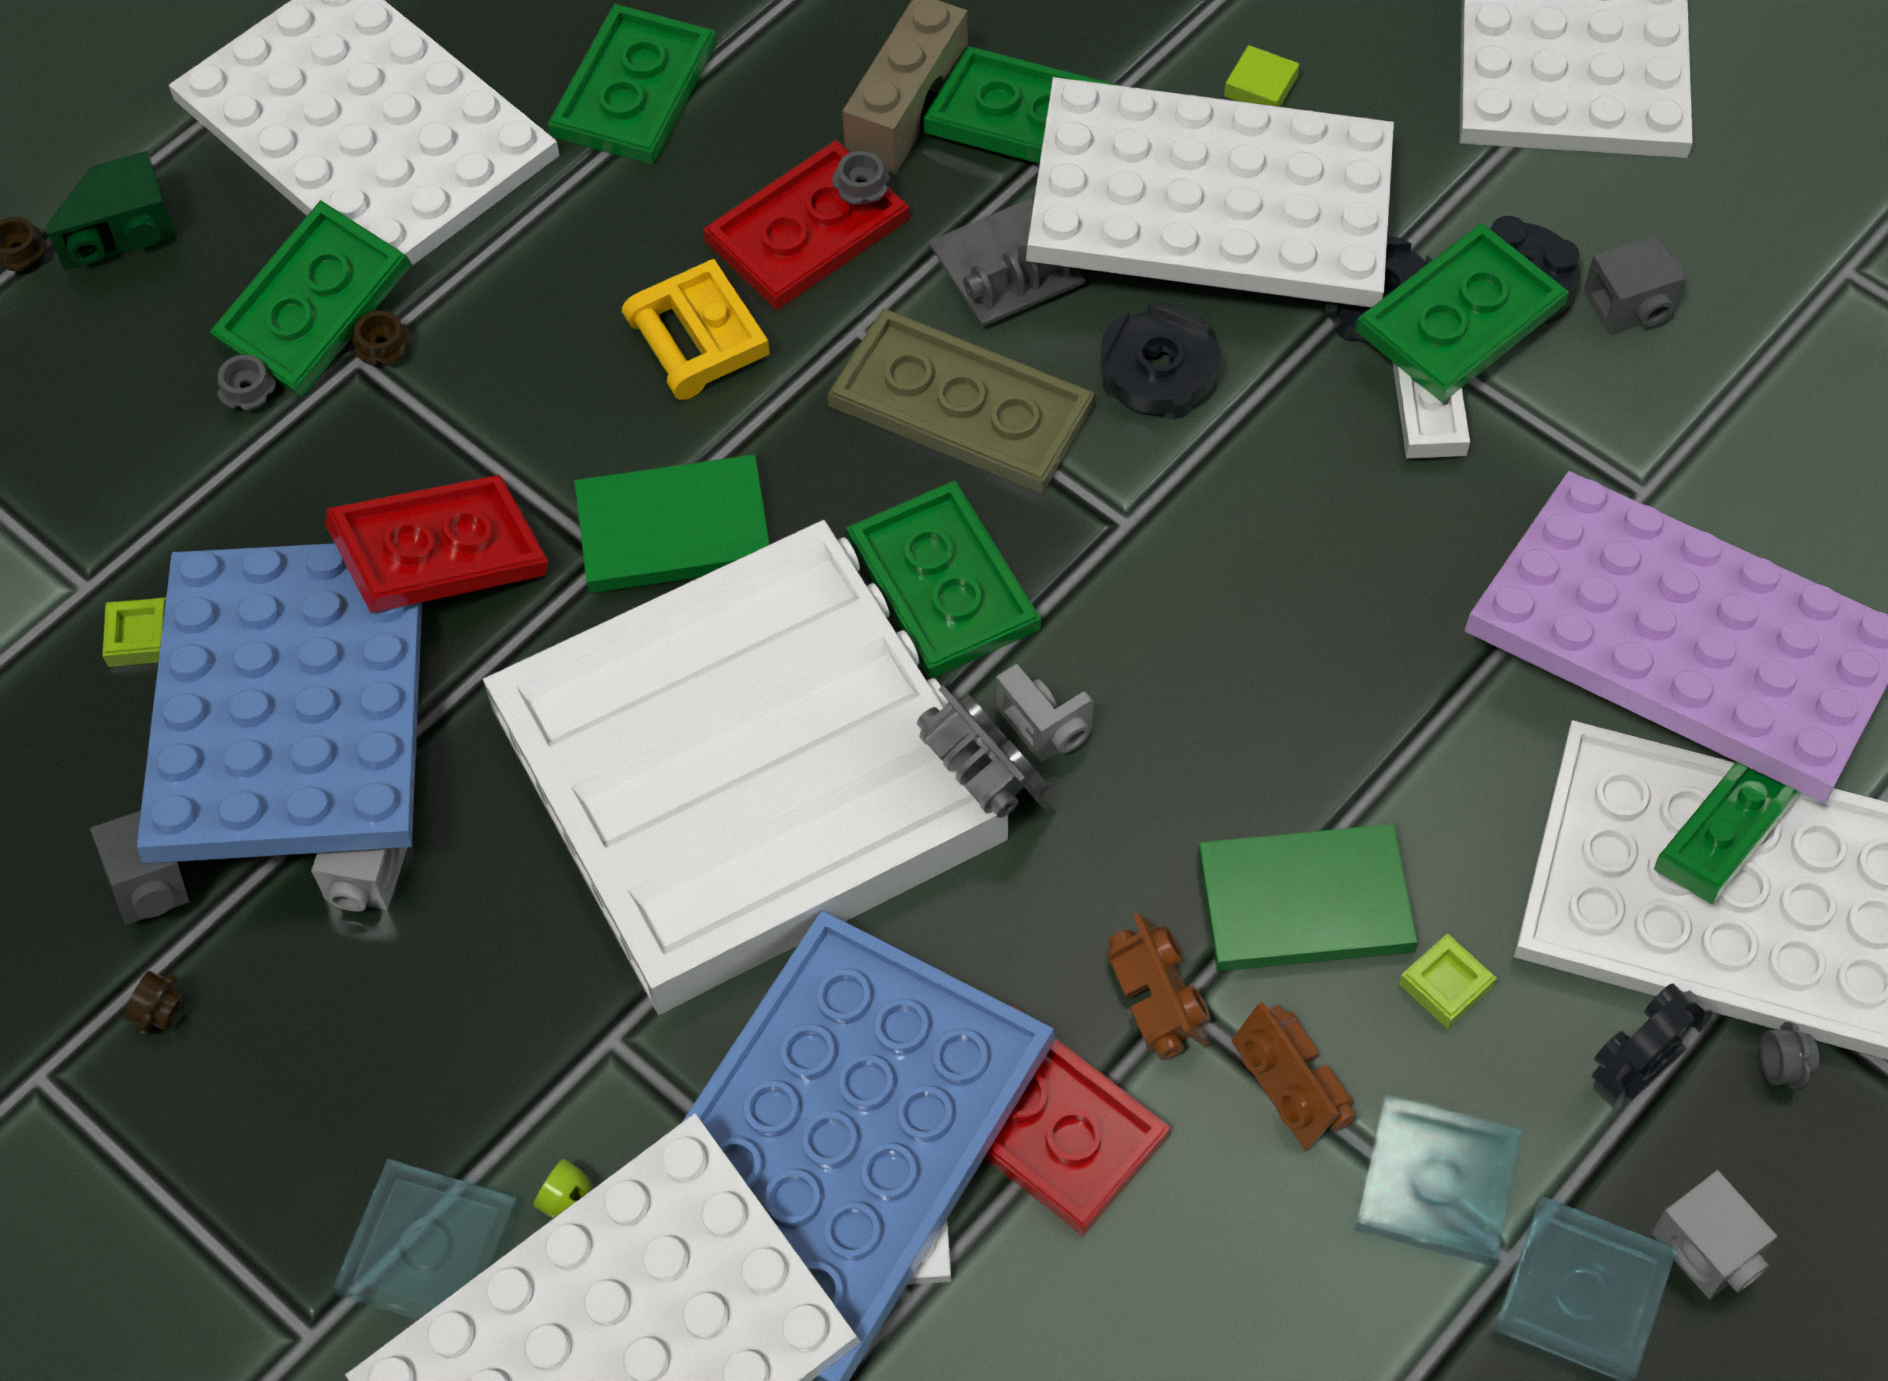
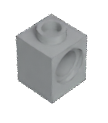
[311,847,408,912]
[1651,1170,1777,1300]

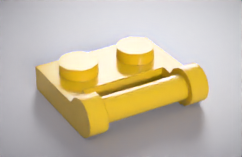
[622,259,770,400]

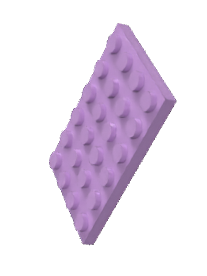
[1464,471,1888,804]

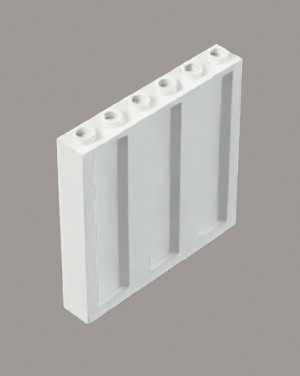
[483,520,1008,1016]

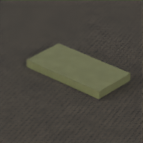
[828,308,1095,494]

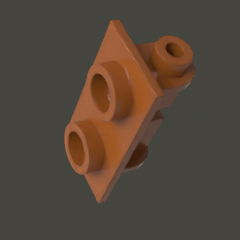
[1107,913,1212,1060]
[1231,1002,1357,1151]

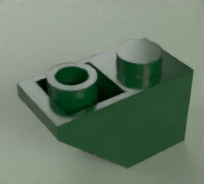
[45,151,177,270]

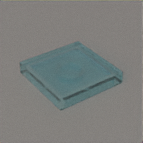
[1355,1095,1522,1267]
[333,1159,520,1320]
[1493,1196,1677,1381]

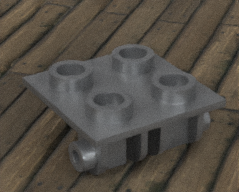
[928,198,1086,327]
[917,685,1056,818]

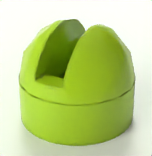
[533,1158,594,1218]

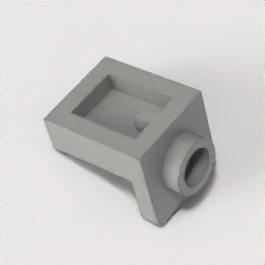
[996,664,1094,762]

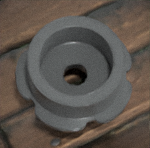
[833,151,890,205]
[217,355,276,410]
[1760,1022,1820,1089]

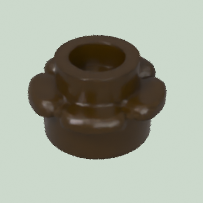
[0,217,46,271]
[352,310,411,365]
[124,971,184,1034]

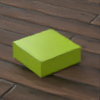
[1224,45,1300,107]
[103,597,166,667]
[1399,933,1497,1029]

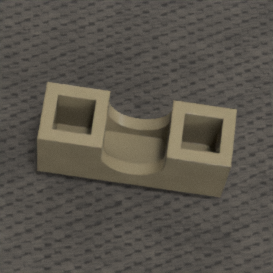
[842,0,968,174]

